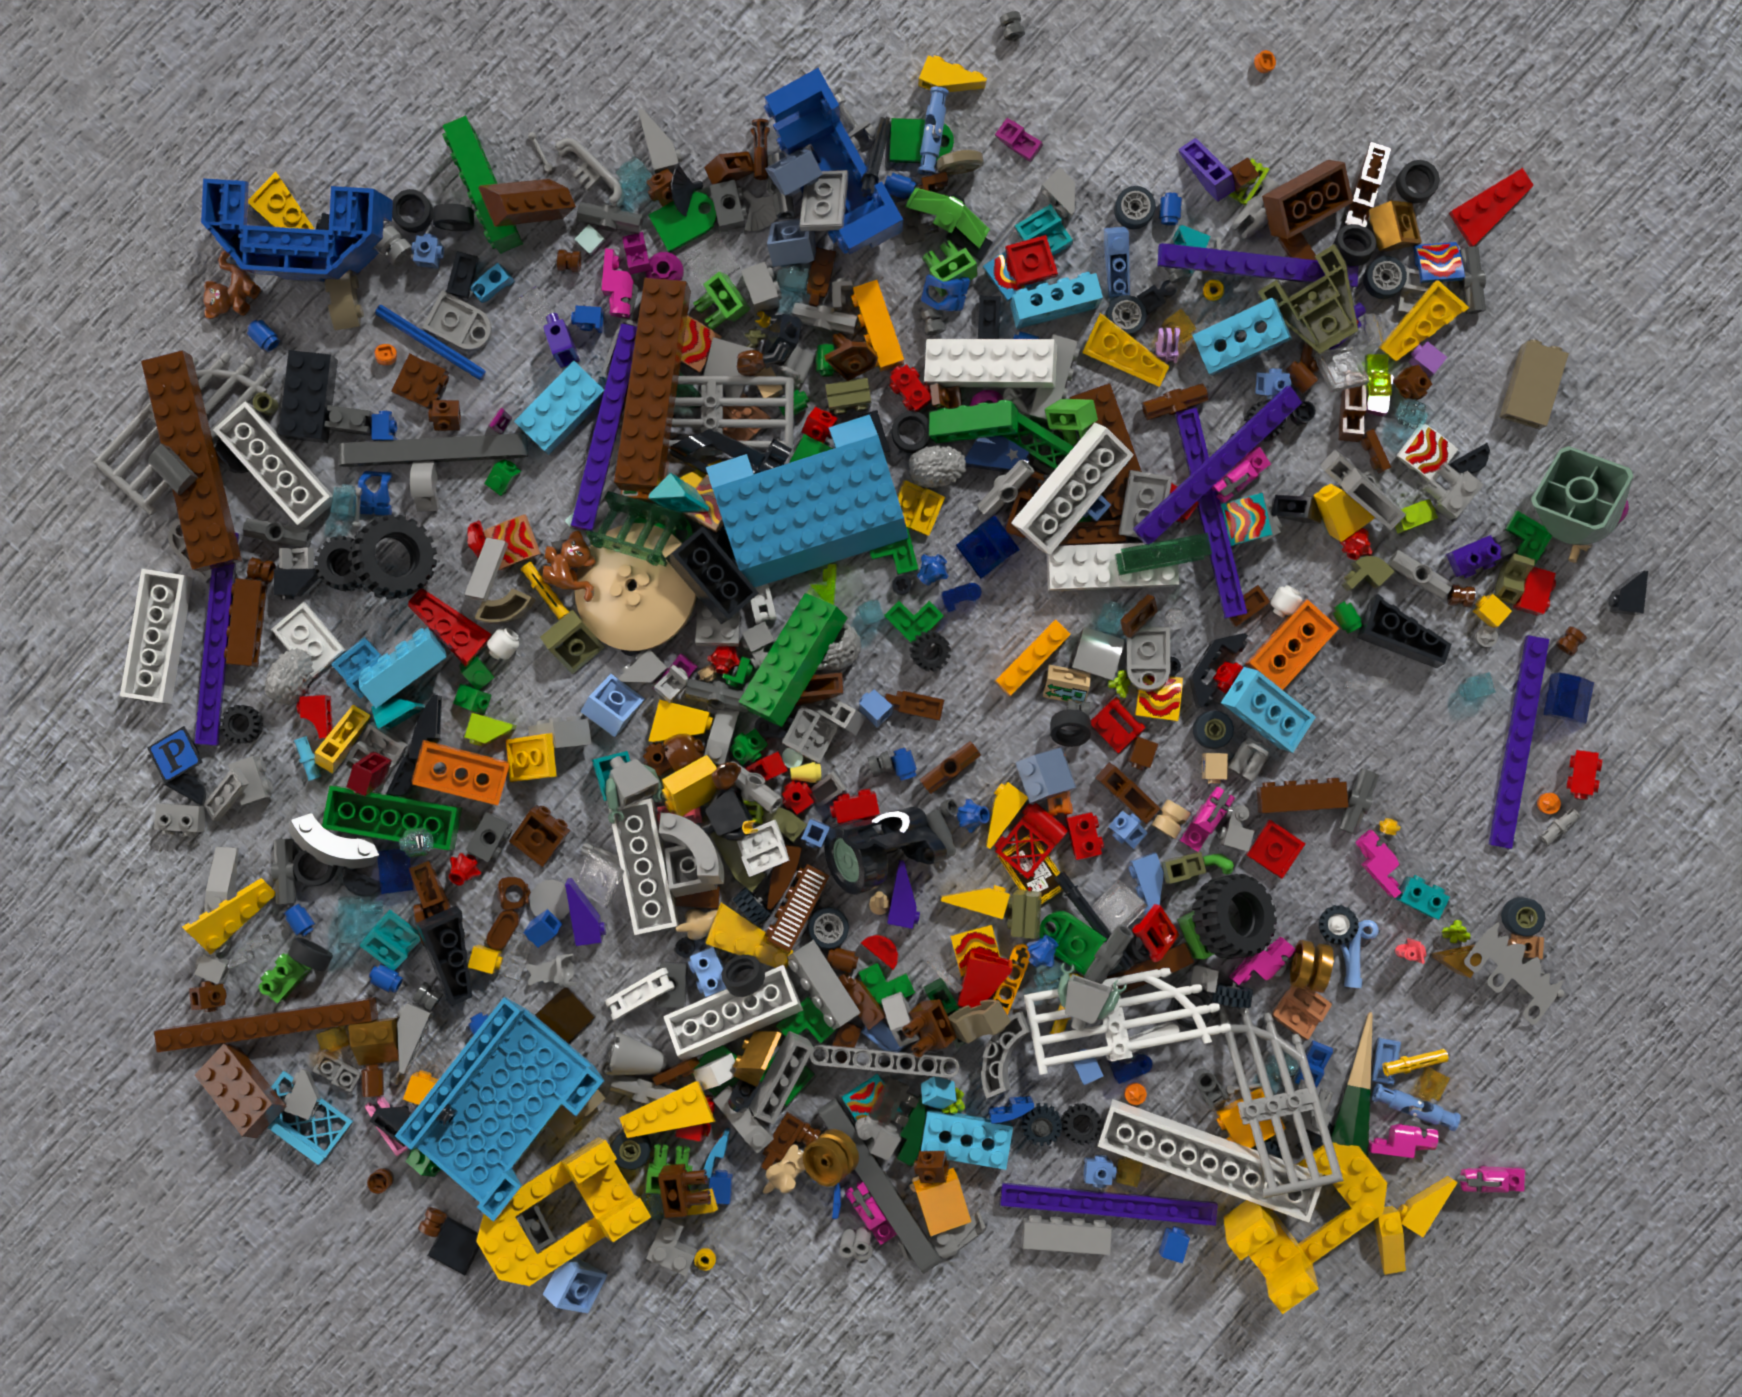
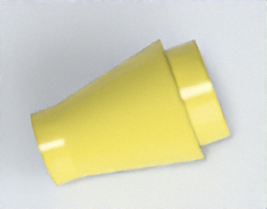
[790,762,821,783]

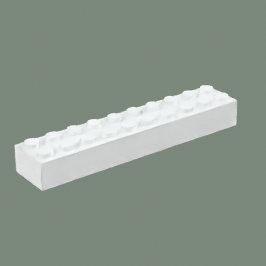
[1098,1099,1322,1222]

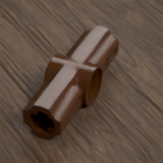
[1141,383,1208,420]
[919,741,981,794]

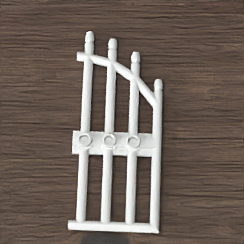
[1023,968,1231,1075]

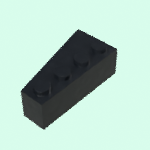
[1357,594,1452,668]
[416,906,472,1006]

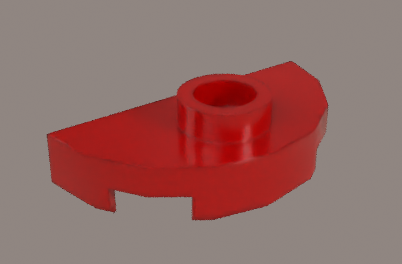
[467,520,486,558]
[860,935,898,970]

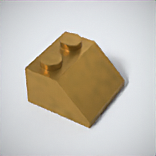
[1369,200,1422,251]
[348,1017,399,1066]
[733,1031,781,1087]

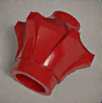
[1339,528,1372,560]
[707,646,740,674]
[449,853,481,886]

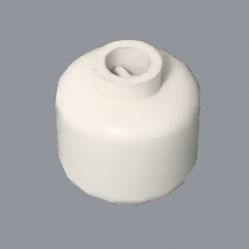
[1270,585,1302,618]
[487,628,519,660]

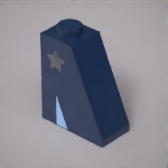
[964,435,1029,472]

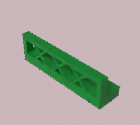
[1002,412,1074,470]

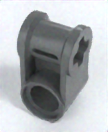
[1193,1068,1231,1112]

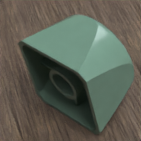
[1531,446,1633,545]

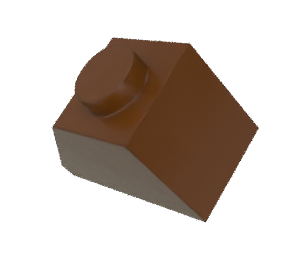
[704,151,754,185]

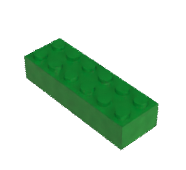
[442,115,523,254]
[739,593,848,727]
[322,785,462,850]

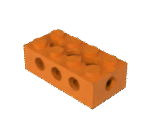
[1245,599,1339,690]
[411,740,510,805]

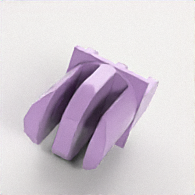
[1155,328,1180,363]

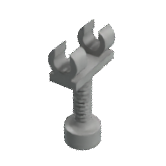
[835,93,876,150]

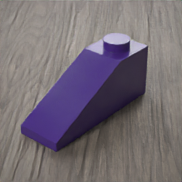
[1178,138,1235,202]
[887,859,920,929]
[565,878,606,946]

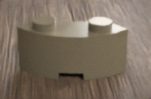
[325,269,364,330]
[475,588,536,624]
[948,1000,1011,1043]
[547,1090,606,1139]

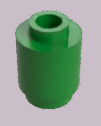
[815,344,837,377]
[779,389,810,417]
[1332,601,1362,634]

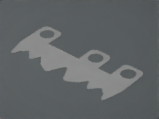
[1464,922,1563,1025]

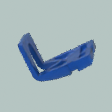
[921,275,970,311]
[358,471,392,516]
[813,1181,841,1219]

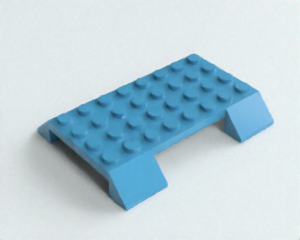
[706,415,909,588]
[395,997,604,1222]

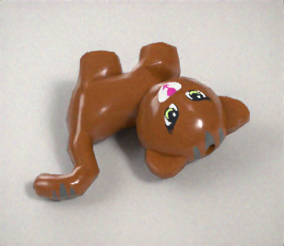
[203,250,261,319]
[543,531,596,602]

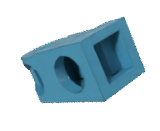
[471,263,515,303]

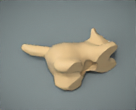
[675,908,718,940]
[763,1144,806,1194]

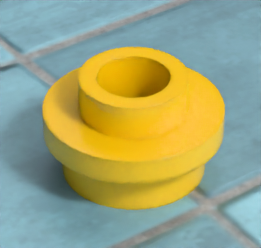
[1203,279,1224,301]
[1379,818,1401,835]
[694,1248,716,1271]

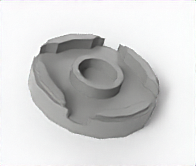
[530,879,570,920]

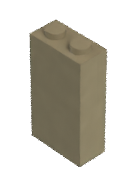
[1499,340,1569,430]

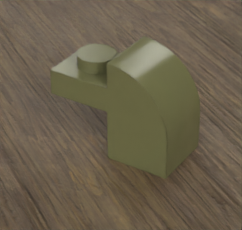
[1495,554,1535,605]
[1341,556,1395,591]
[1161,852,1206,884]

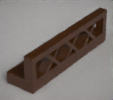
[1038,520,1126,550]

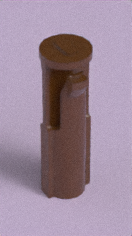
[751,119,770,180]

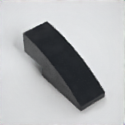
[409,695,442,759]

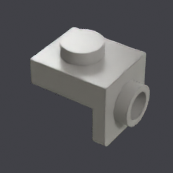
[279,547,314,569]
[654,665,689,703]

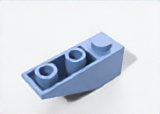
[1104,227,1130,297]
[1128,852,1164,916]

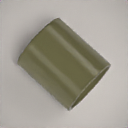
[253,392,278,415]

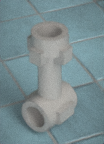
[1002,388,1032,420]

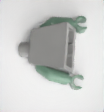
[606,756,666,824]
[1058,963,1126,1031]

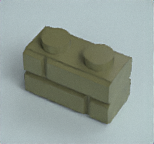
[825,378,871,415]
[1007,889,1042,939]

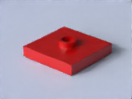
[1005,235,1058,288]
[1245,820,1306,879]

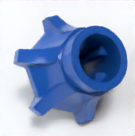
[917,554,949,586]
[957,799,990,833]
[1027,935,1059,968]

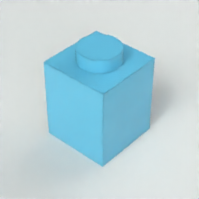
[921,1076,956,1109]

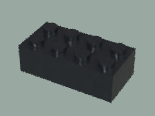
[278,350,338,443]
[665,527,759,624]

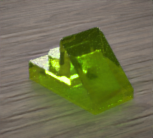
[810,564,837,605]

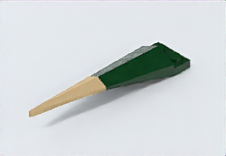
[1323,1012,1373,1176]

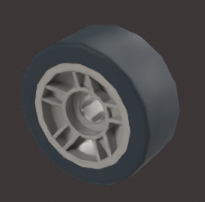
[1114,186,1156,229]
[1363,256,1407,299]
[1105,295,1147,337]
[808,907,849,949]

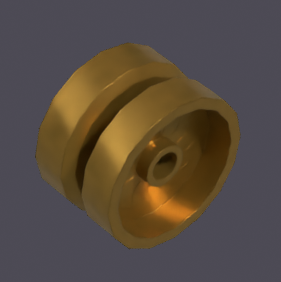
[1290,940,1333,993]
[802,1129,859,1187]

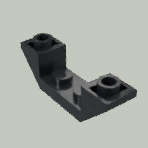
[1189,633,1248,708]

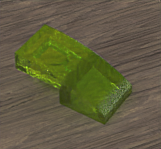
[1365,354,1392,396]

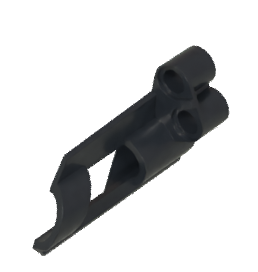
[670,429,792,475]
[841,807,947,865]

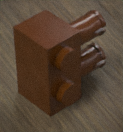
[902,999,957,1057]
[658,1164,711,1218]

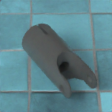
[926,809,956,857]

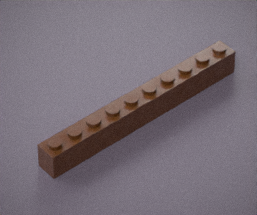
[154,997,378,1053]

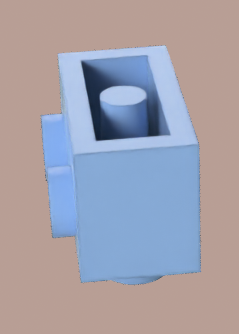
[688,946,727,997]

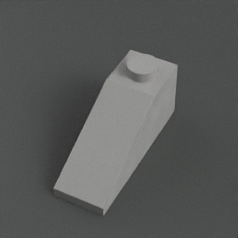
[638,108,683,174]
[803,698,867,735]
[704,707,740,764]
[204,847,239,913]
[397,1002,434,1074]
[713,1085,774,1154]

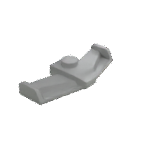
[899,1209,987,1261]

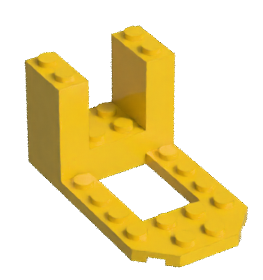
[476,1137,651,1286]
[1223,1142,1387,1314]

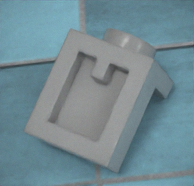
[832,278,853,312]
[1190,965,1219,993]

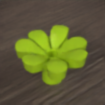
[1108,670,1131,698]
[1441,920,1471,944]
[942,1088,965,1114]

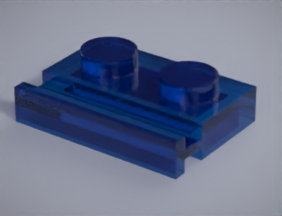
[377,847,414,894]

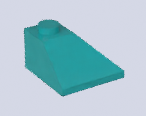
[371,697,425,730]

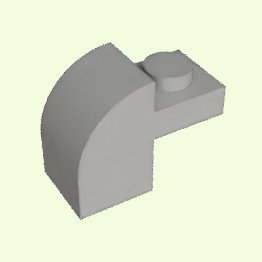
[410,461,439,512]

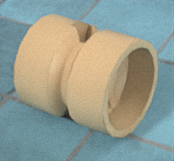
[1152,799,1191,839]

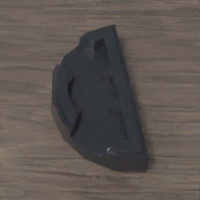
[215,438,249,474]
[1449,443,1490,474]
[386,755,416,796]
[164,774,206,806]
[342,866,384,897]

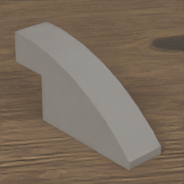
[1320,450,1406,530]

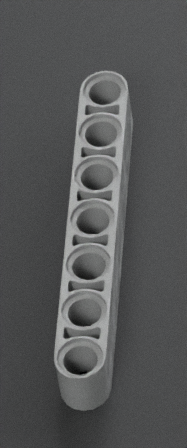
[810,1045,960,1078]

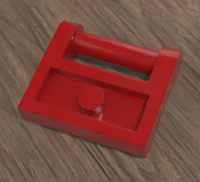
[1091,696,1146,753]
[1132,904,1180,962]

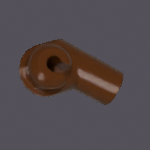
[1300,342,1321,373]

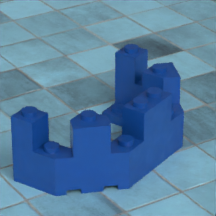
[763,68,903,255]
[201,178,393,282]

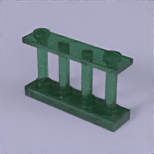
[586,491,688,567]
[1115,533,1212,576]

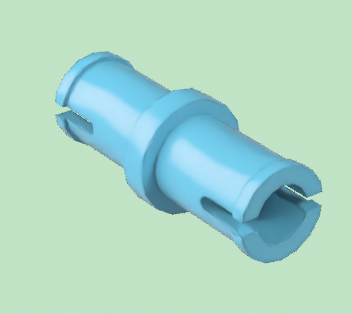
[294,736,322,781]

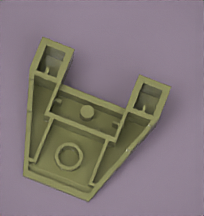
[1258,244,1358,354]
[702,787,807,892]

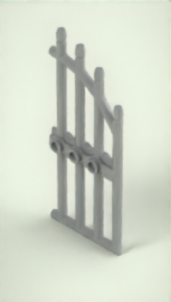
[93,352,276,516]
[614,376,794,456]
[1215,1004,1344,1198]

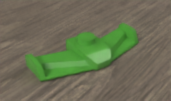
[905,188,990,249]

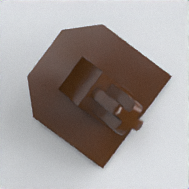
[824,333,878,381]

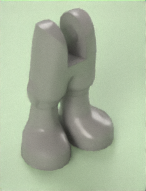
[1231,177,1279,240]

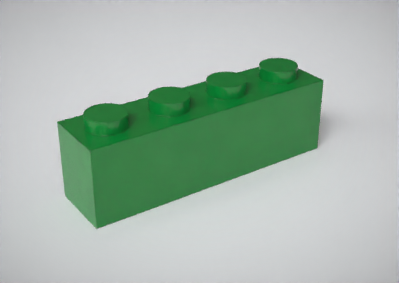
[929,400,1018,444]

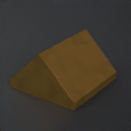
[1431,944,1482,978]

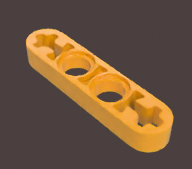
[992,943,1030,1015]

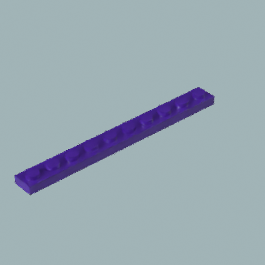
[1157,243,1359,288]
[571,323,637,532]
[1133,386,1302,546]
[1175,408,1247,619]
[194,532,239,745]
[1488,635,1550,849]
[1000,1182,1218,1226]

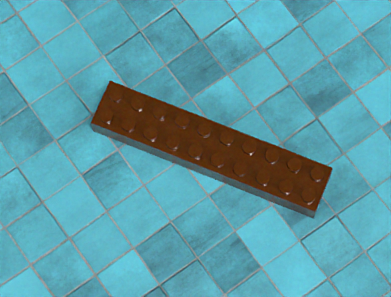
[614,278,691,493]
[141,350,242,572]

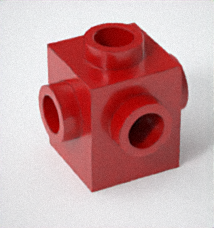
[801,406,838,444]
[1213,662,1243,694]
[782,781,815,815]

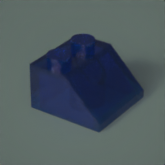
[956,516,1020,579]
[1543,672,1594,724]

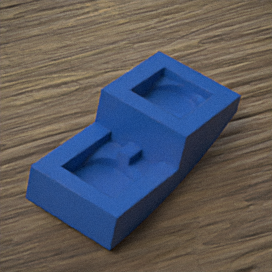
[1295,1040,1333,1088]

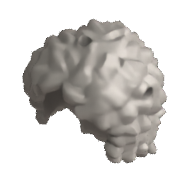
[908,445,966,489]
[817,623,861,671]
[264,648,314,706]

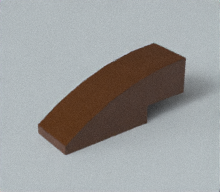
[1338,372,1366,442]
[1005,471,1045,538]
[795,673,844,706]
[1095,762,1161,824]
[767,845,802,909]

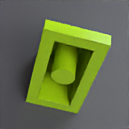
[1395,499,1438,534]
[464,713,517,746]

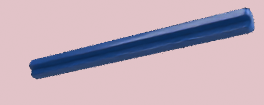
[375,305,486,380]

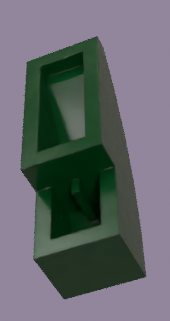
[923,977,966,1048]
[897,1094,925,1167]

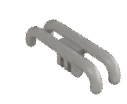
[555,138,625,208]

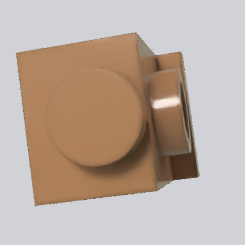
[1508,934,1544,959]

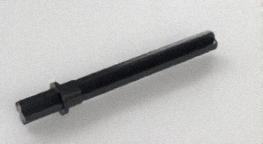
[861,116,891,198]
[1054,871,1134,971]

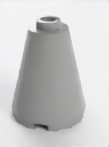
[605,1031,667,1075]

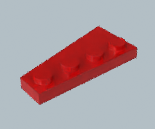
[1449,168,1534,247]
[408,588,492,666]

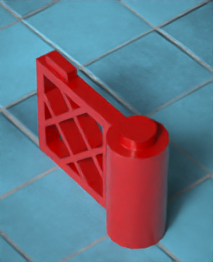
[994,803,1069,879]

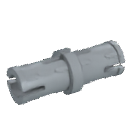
[1539,808,1581,846]

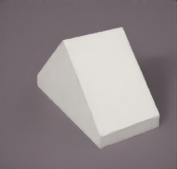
[693,1053,736,1090]

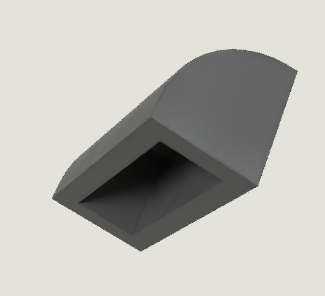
[148,443,198,496]

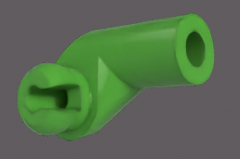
[1202,853,1234,875]

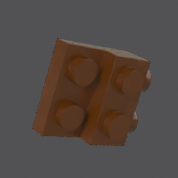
[391,353,449,410]
[509,805,571,867]

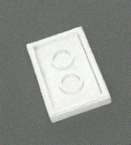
[271,602,346,678]

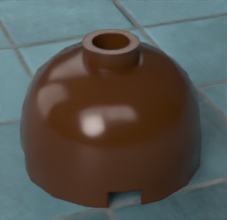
[663,733,704,772]

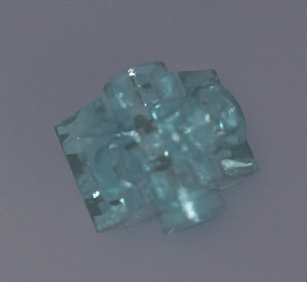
[616,156,652,195]

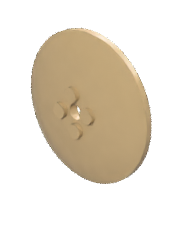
[574,523,697,651]

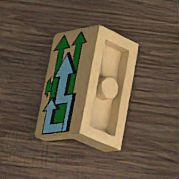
[1043,665,1091,703]

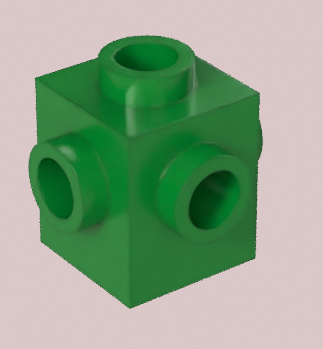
[729,728,768,766]

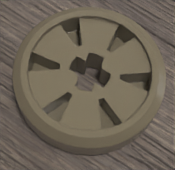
[936,150,984,175]

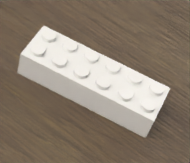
[924,339,1057,388]
[213,401,337,528]
[1011,423,1134,555]
[1046,542,1179,591]
[120,569,193,704]
[608,798,679,935]
[664,965,803,1062]

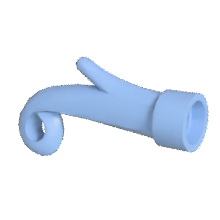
[1340,920,1379,988]

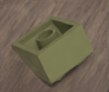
[540,610,605,675]

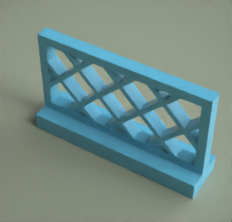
[267,1071,353,1165]

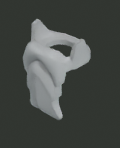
[526,954,577,988]

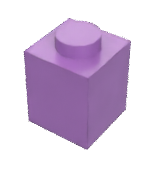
[1409,341,1448,378]

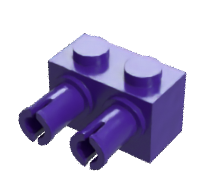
[1446,535,1501,578]

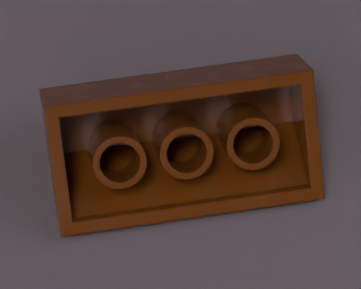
[478,179,576,227]

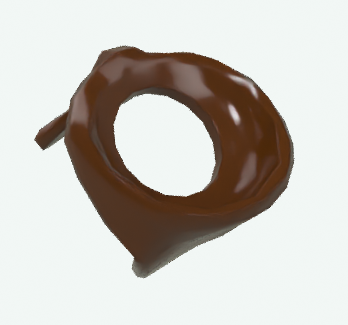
[497,877,531,910]

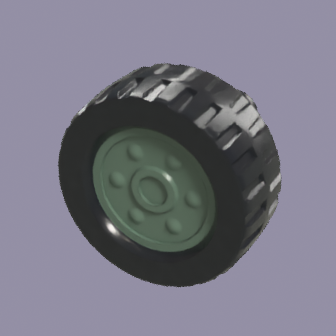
[824,819,902,895]

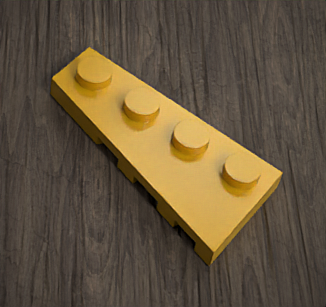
[182,878,275,955]
[705,902,793,969]
[619,1081,715,1138]

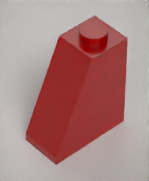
[958,950,1013,1008]

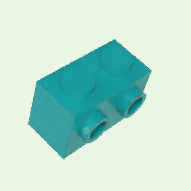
[1395,875,1450,920]

